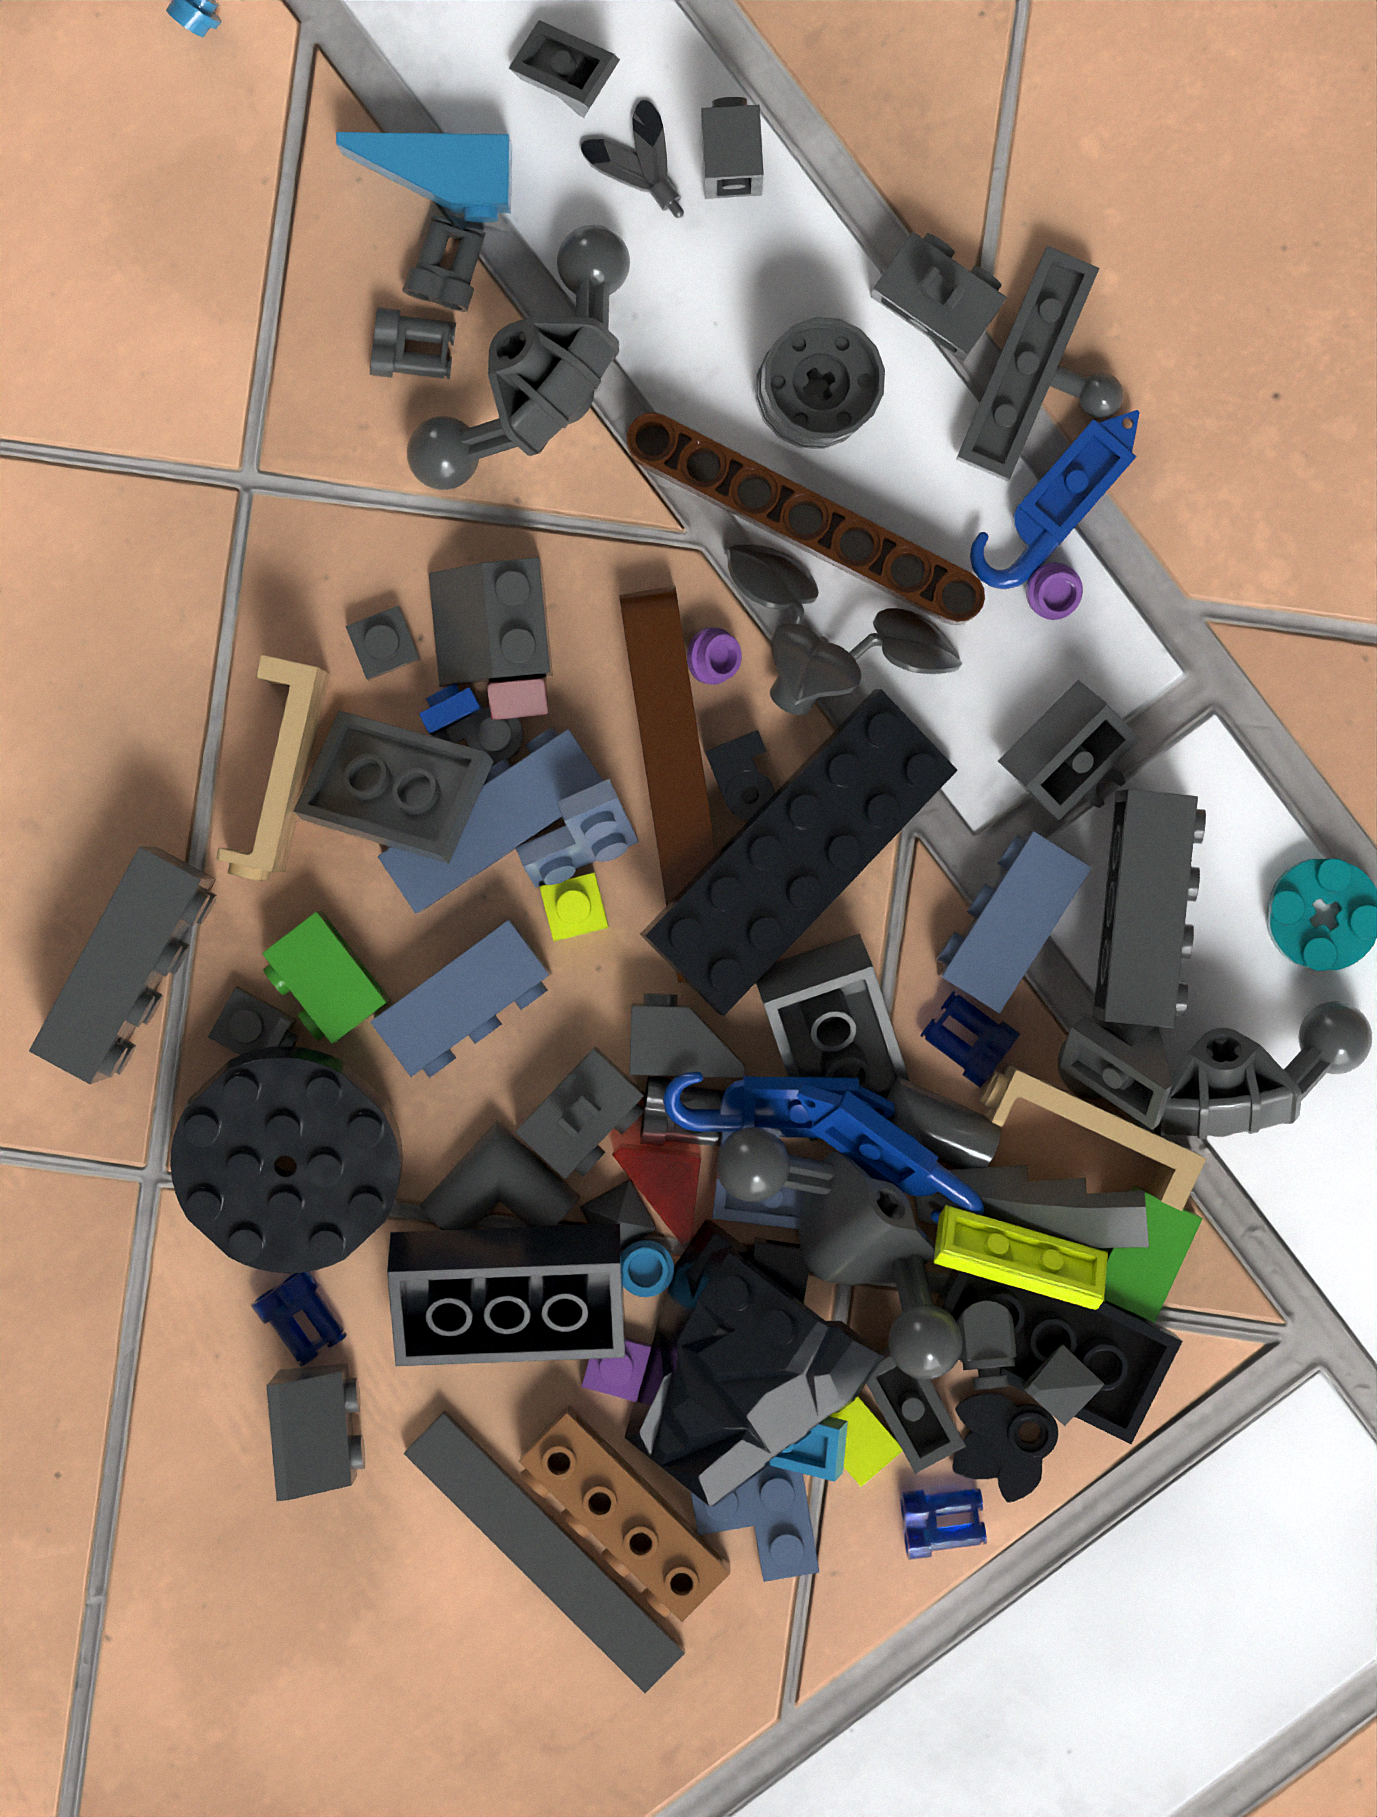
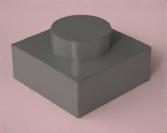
[345,606,421,681]

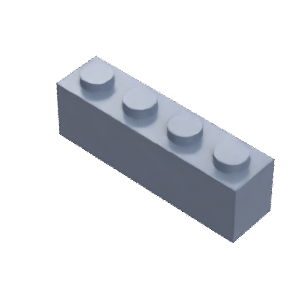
[377,727,604,914]

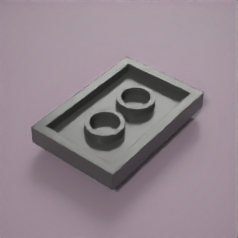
[294,710,494,864]

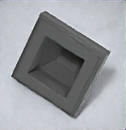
[580,1179,657,1249]

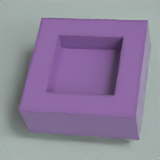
[582,1337,652,1402]

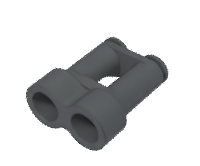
[402,216,486,312]
[370,307,456,380]
[640,1076,725,1147]

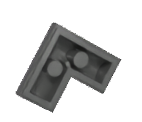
[863,1076,1001,1180]
[420,1120,581,1230]

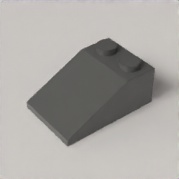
[756,933,910,1142]

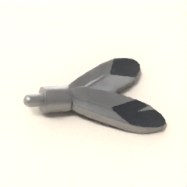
[581,100,684,218]

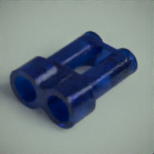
[920,991,1021,1088]
[251,1271,347,1367]
[900,1488,987,1560]

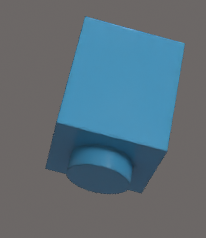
[336,132,512,223]

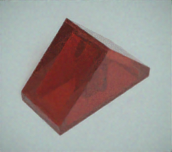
[612,1143,701,1245]

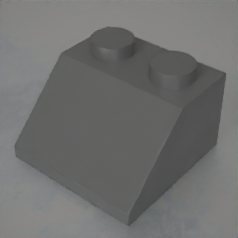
[429,557,553,687]
[266,1364,365,1501]

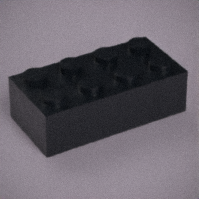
[387,1223,625,1366]
[935,1269,1183,1444]

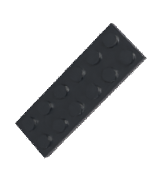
[640,689,958,1016]

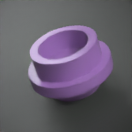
[1026,562,1083,620]
[687,627,742,685]

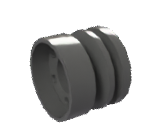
[755,317,885,449]

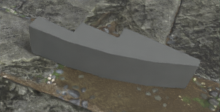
[915,1165,1149,1248]

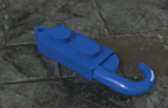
[970,410,1140,590]
[663,1072,895,1138]
[797,1083,984,1223]

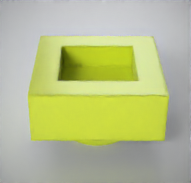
[540,873,609,942]

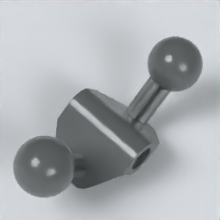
[407,225,630,490]
[1057,1001,1372,1139]
[716,1127,963,1379]

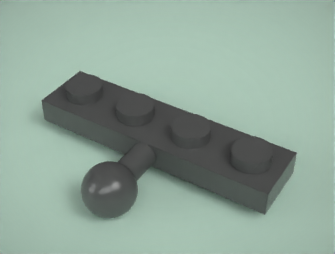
[956,246,1124,481]

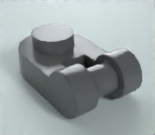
[431,707,524,767]

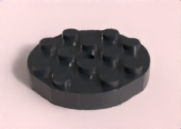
[170,1046,403,1273]

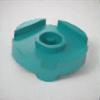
[1267,858,1377,971]

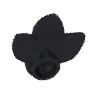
[952,1392,1058,1503]

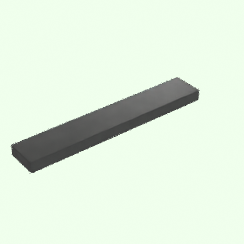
[403,1411,685,1693]

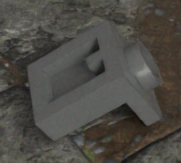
[208,987,299,1055]

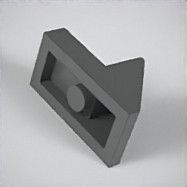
[509,20,620,118]
[1059,1016,1172,1130]

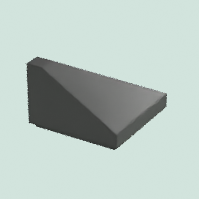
[1022,1344,1105,1426]

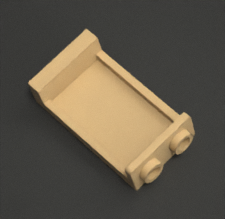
[216,655,330,881]
[980,1063,1207,1211]

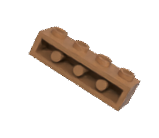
[519,1405,730,1622]

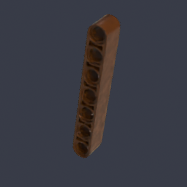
[627,412,985,625]
[619,586,716,984]

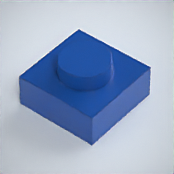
[419,684,483,735]

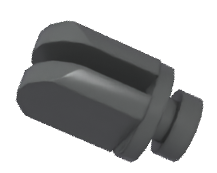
[957,1301,1017,1390]

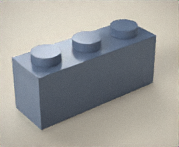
[936,831,1092,1014]
[370,919,552,1078]

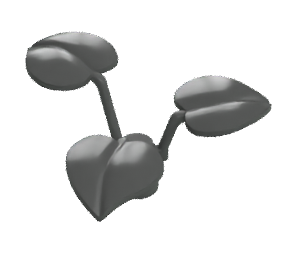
[724,545,962,715]

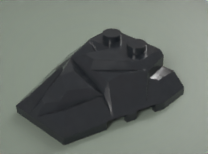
[624,1219,885,1507]

